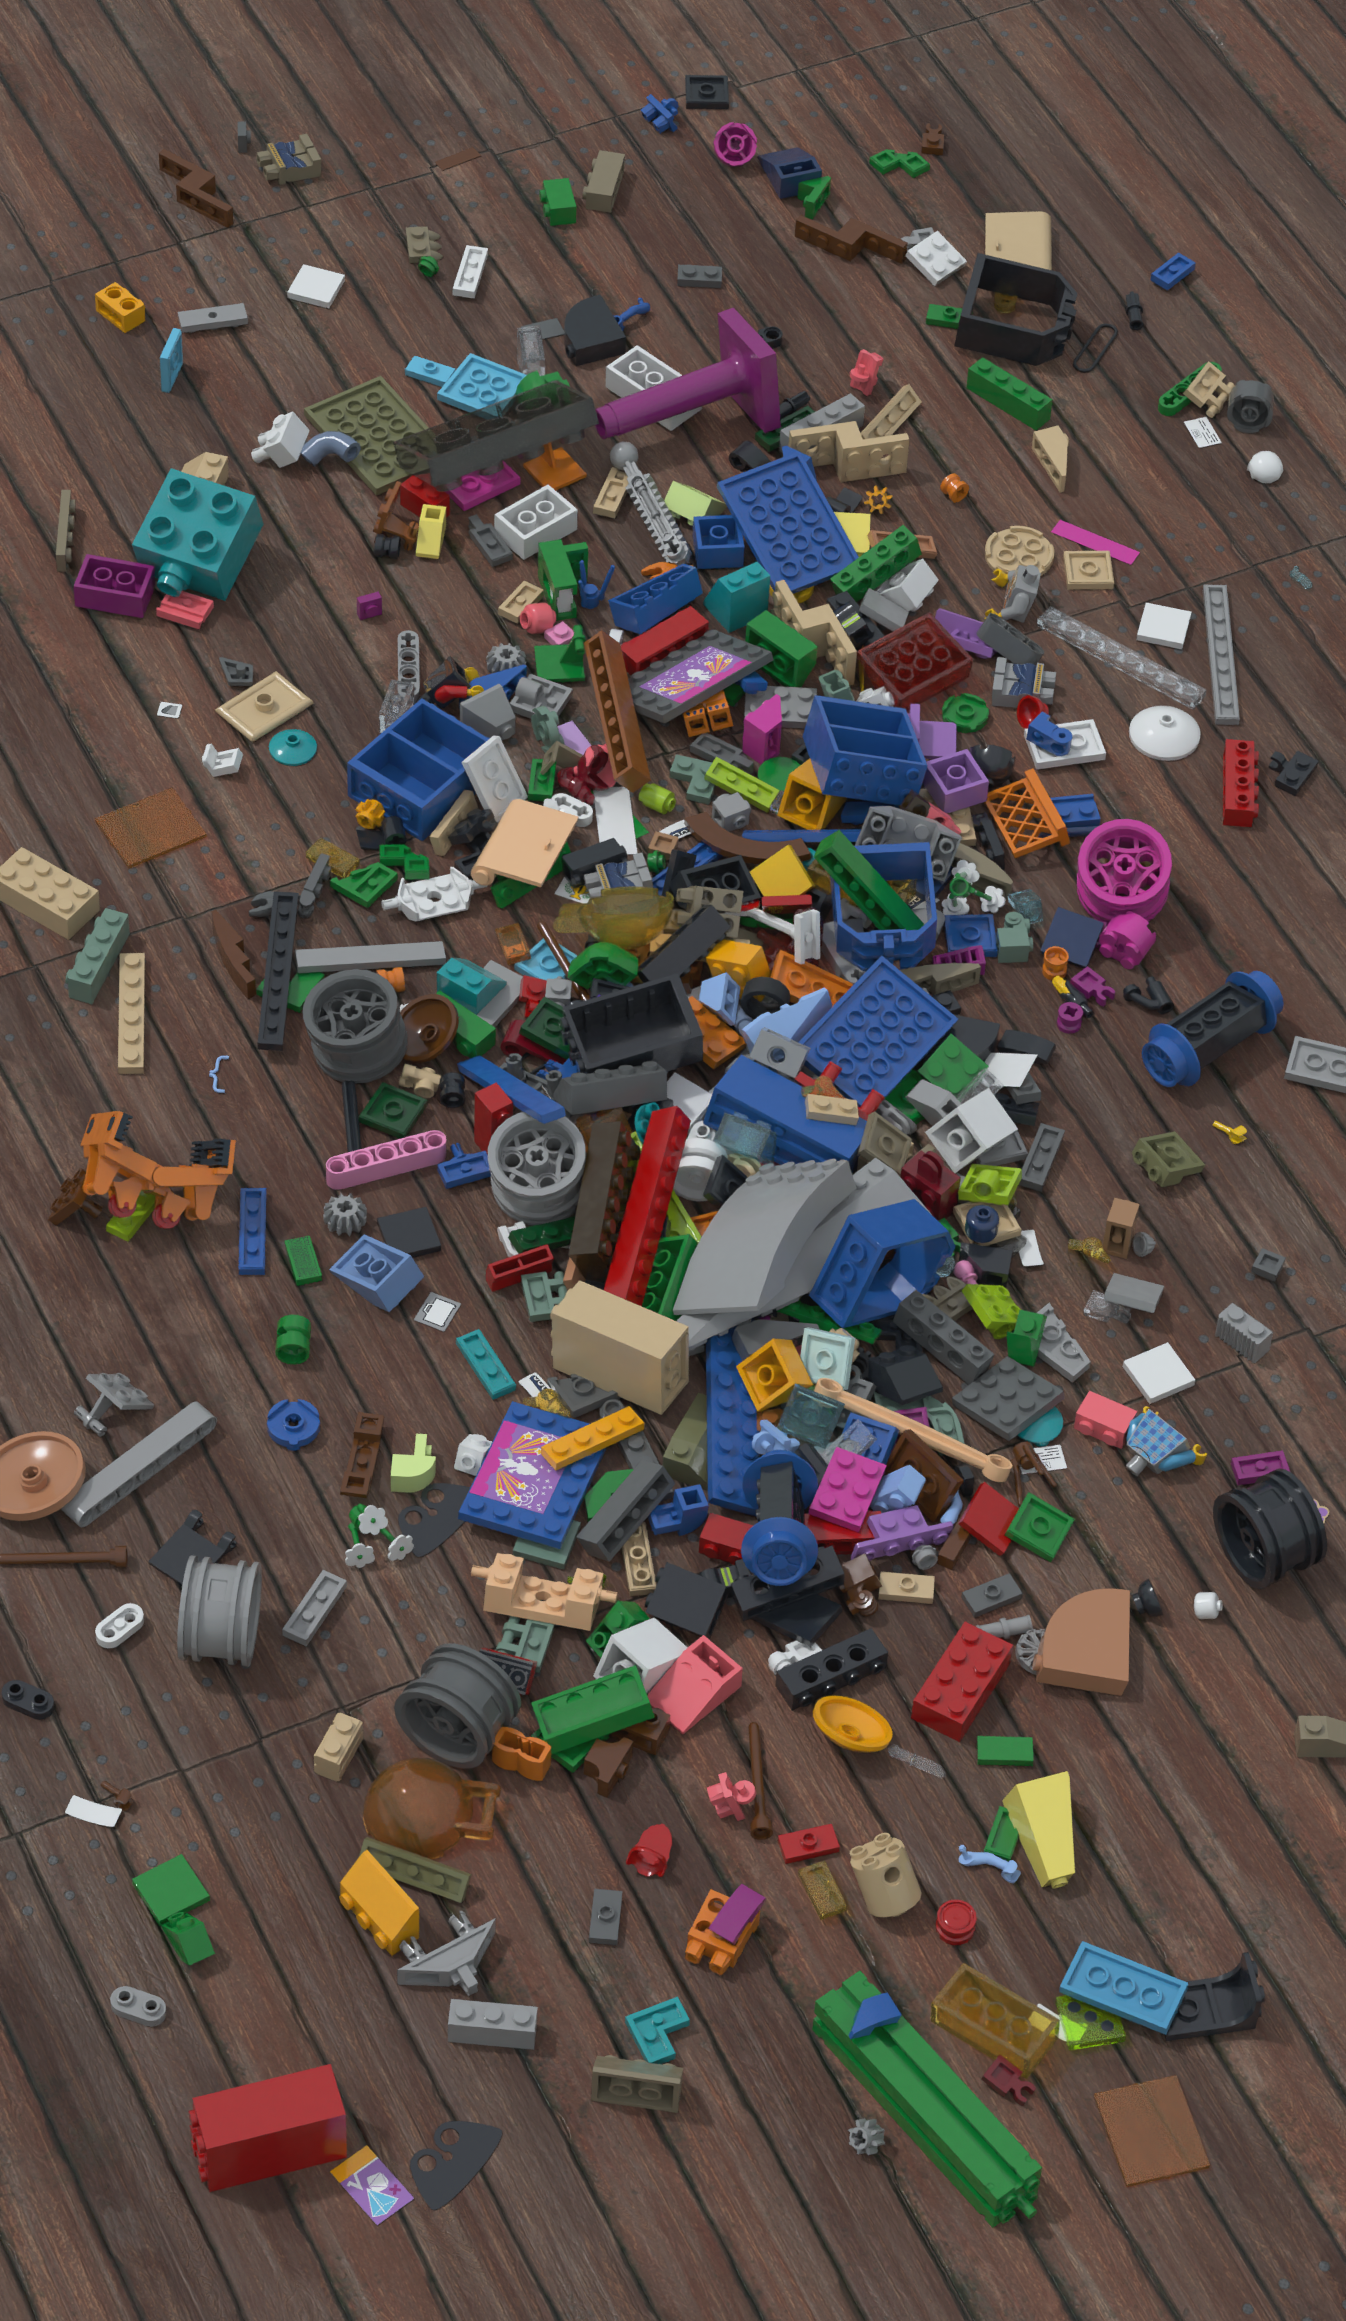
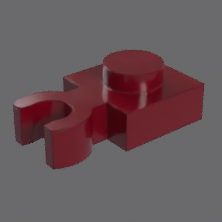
[981,2054,1036,2106]

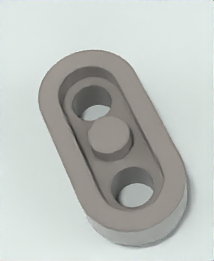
[110,1986,166,2027]

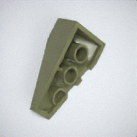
[662,1393,708,1490]

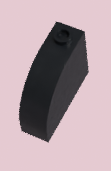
[564,294,626,366]
[913,1014,1000,1070]

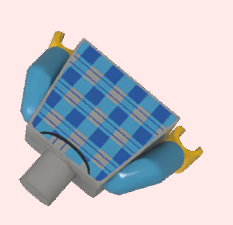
[1125,1406,1207,1476]

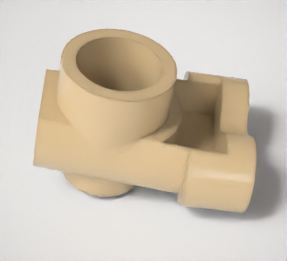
[398,1064,441,1098]

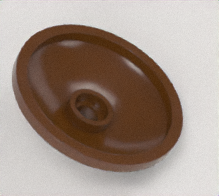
[400,994,459,1063]

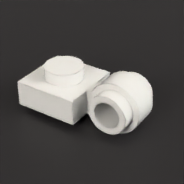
[768,1641,822,1675]

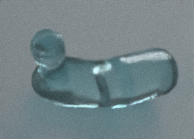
[1289,566,1313,589]

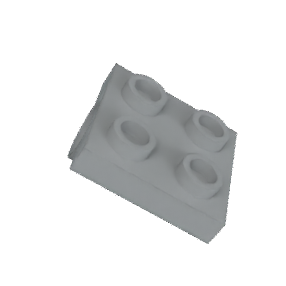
[510,674,573,718]

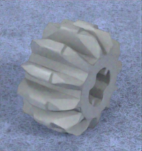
[486,642,526,674]
[323,1192,367,1237]

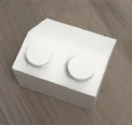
[875,559,939,612]

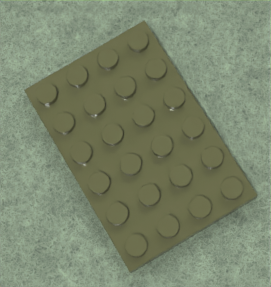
[304,376,454,496]

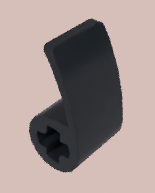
[728,441,771,470]
[826,488,863,513]
[356,816,407,850]

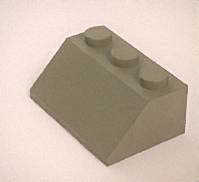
[591,2055,684,2113]

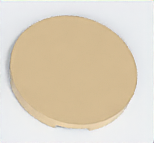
[985,526,1054,576]

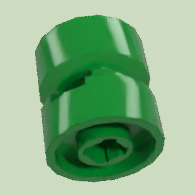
[275,1315,311,1365]

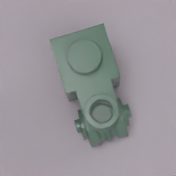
[996,912,1033,963]

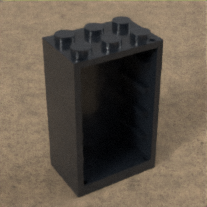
[560,973,703,1074]

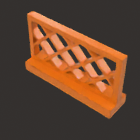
[984,768,1070,858]

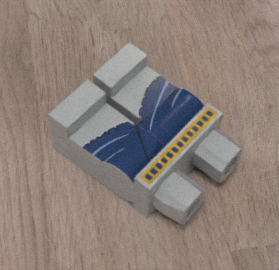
[991,657,1056,708]
[584,853,655,910]

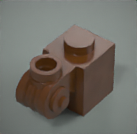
[839,1553,882,1617]

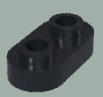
[2,1680,54,1720]

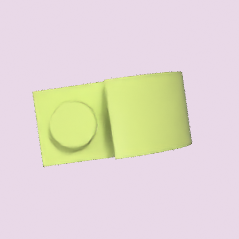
[391,1434,436,1492]

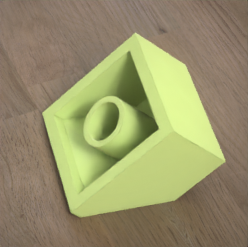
[664,481,727,526]

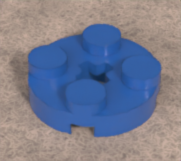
[267,1399,320,1451]

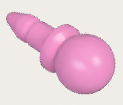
[954,1260,978,1284]

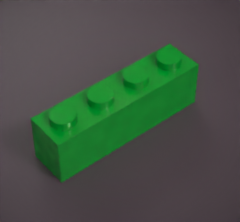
[966,357,1053,431]

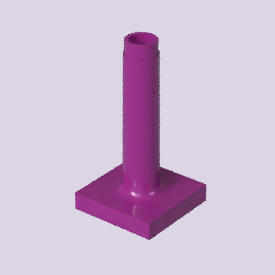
[592,308,781,439]

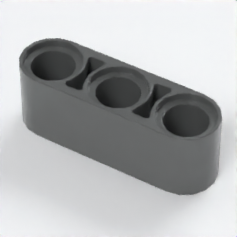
[976,613,1044,665]

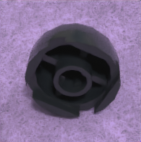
[969,745,1016,788]

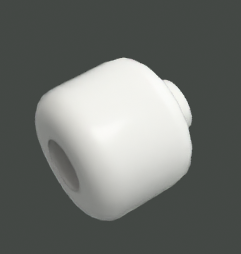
[1194,1592,1223,1619]

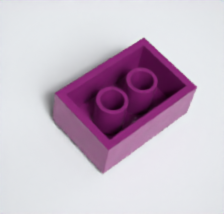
[74,554,156,618]

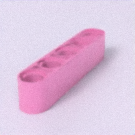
[326,1130,446,1190]

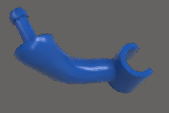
[614,298,651,331]

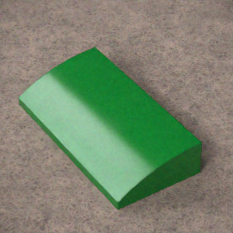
[531,1665,655,1754]

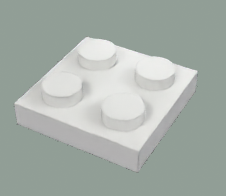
[905,231,967,286]

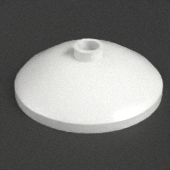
[1129,706,1200,761]

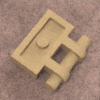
[1183,361,1235,418]

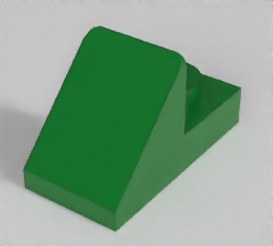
[798,176,831,220]
[1007,1310,1047,1367]

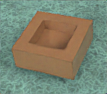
[648,831,679,860]

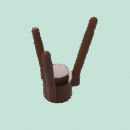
[1010,1442,1057,1507]

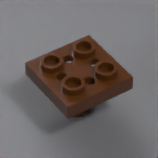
[48,1167,104,1226]

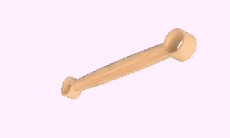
[813,1378,1012,1482]

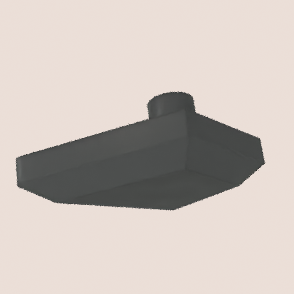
[219,657,253,686]

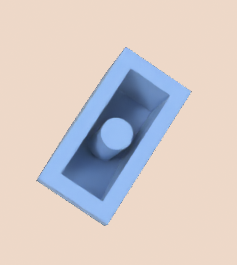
[699,972,741,1026]

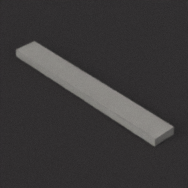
[1203,585,1240,725]

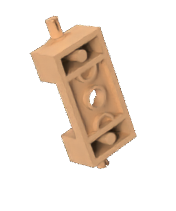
[471,1553,618,1631]

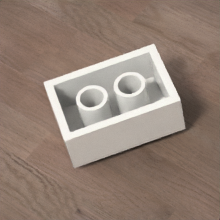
[494,485,578,560]

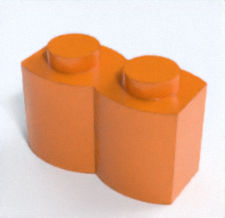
[492,1727,551,1781]

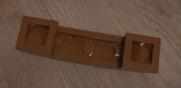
[340,1412,384,1498]

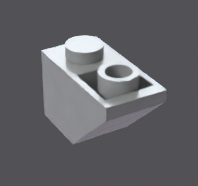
[906,1079,961,1126]

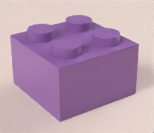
[922,749,989,814]

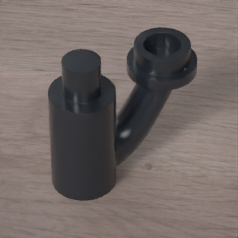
[1123,977,1174,1014]

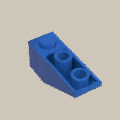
[459,665,527,708]

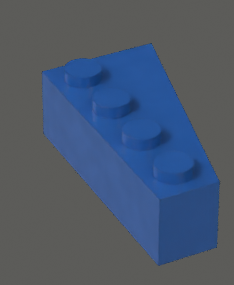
[608,563,703,634]

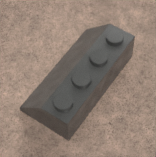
[553,1061,667,1115]

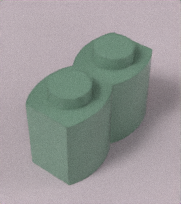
[819,670,855,701]

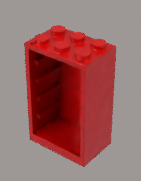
[188,2064,347,2192]

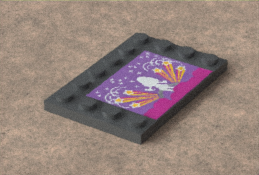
[628,629,773,724]

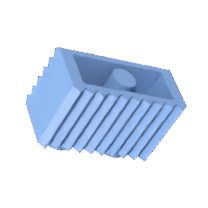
[870,1465,926,1513]

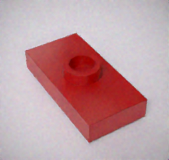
[777,1824,840,1864]

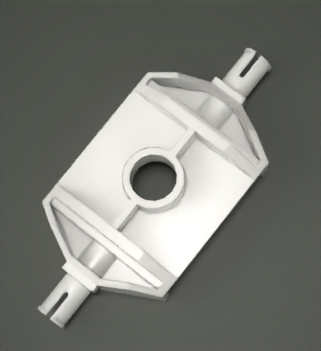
[381,867,488,921]

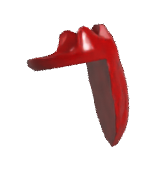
[626,1824,672,1877]

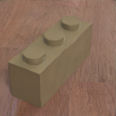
[582,150,625,213]

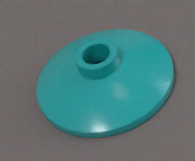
[269,729,317,766]

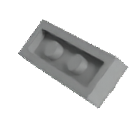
[282,1570,347,1646]

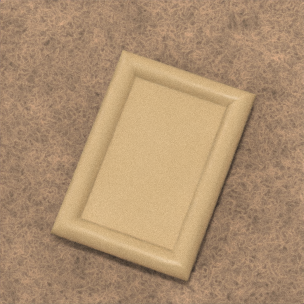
[215,671,314,743]

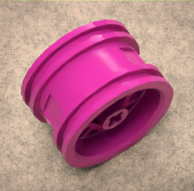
[1076,819,1172,925]

